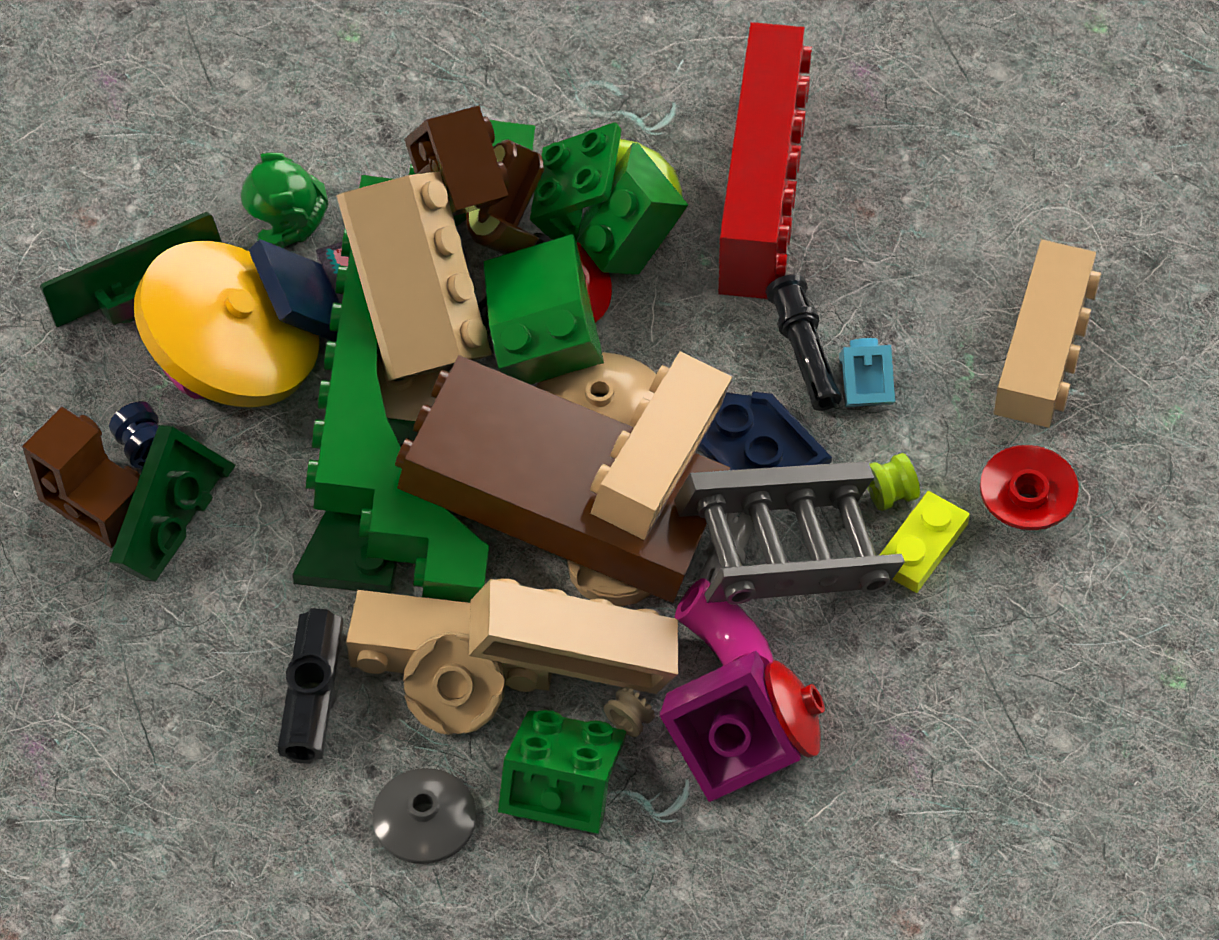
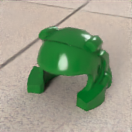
[240,152,329,249]

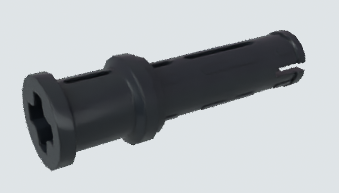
[766,274,842,411]

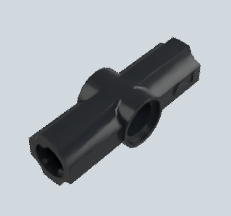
[278,608,343,764]

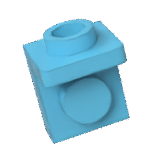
[839,338,895,407]

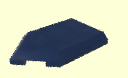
[698,392,832,470]

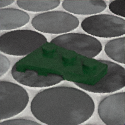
[109,425,236,582]

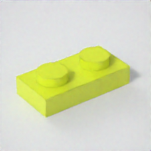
[880,491,970,593]

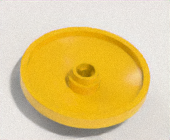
[134,241,319,407]

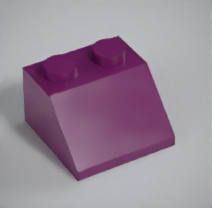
[659,651,801,802]

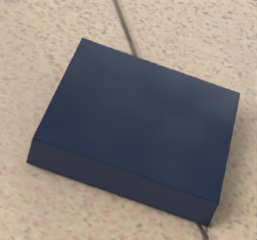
[249,239,339,342]

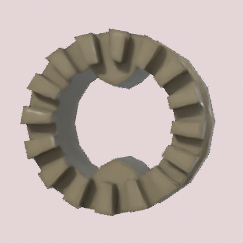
[604,687,655,737]

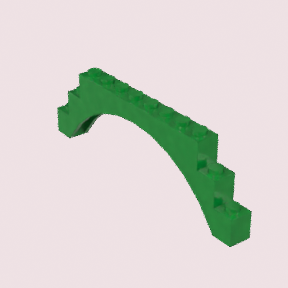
[306,119,535,603]

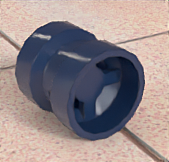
[109,401,159,469]

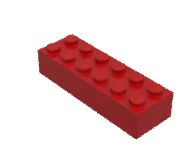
[718,22,812,299]

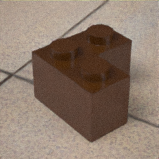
[404,105,509,216]
[22,407,140,548]

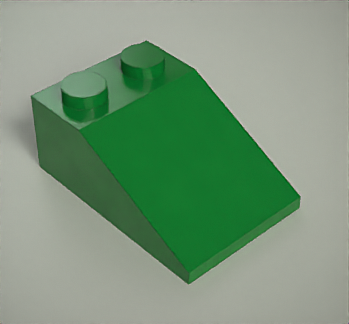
[484,234,604,385]

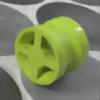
[867,453,920,511]

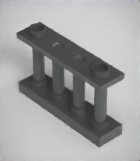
[674,461,905,605]

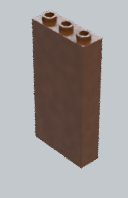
[395,355,730,603]

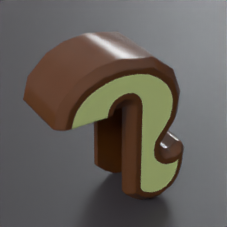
[466,139,544,255]

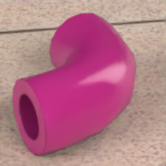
[674,578,774,667]

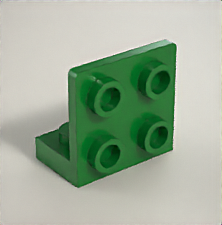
[529,122,622,242]
[498,710,626,834]

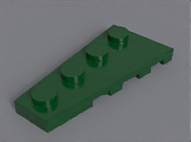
[292,418,418,594]

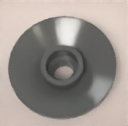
[372,768,476,864]

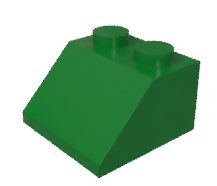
[577,143,689,275]

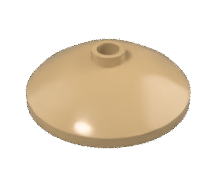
[536,352,656,427]

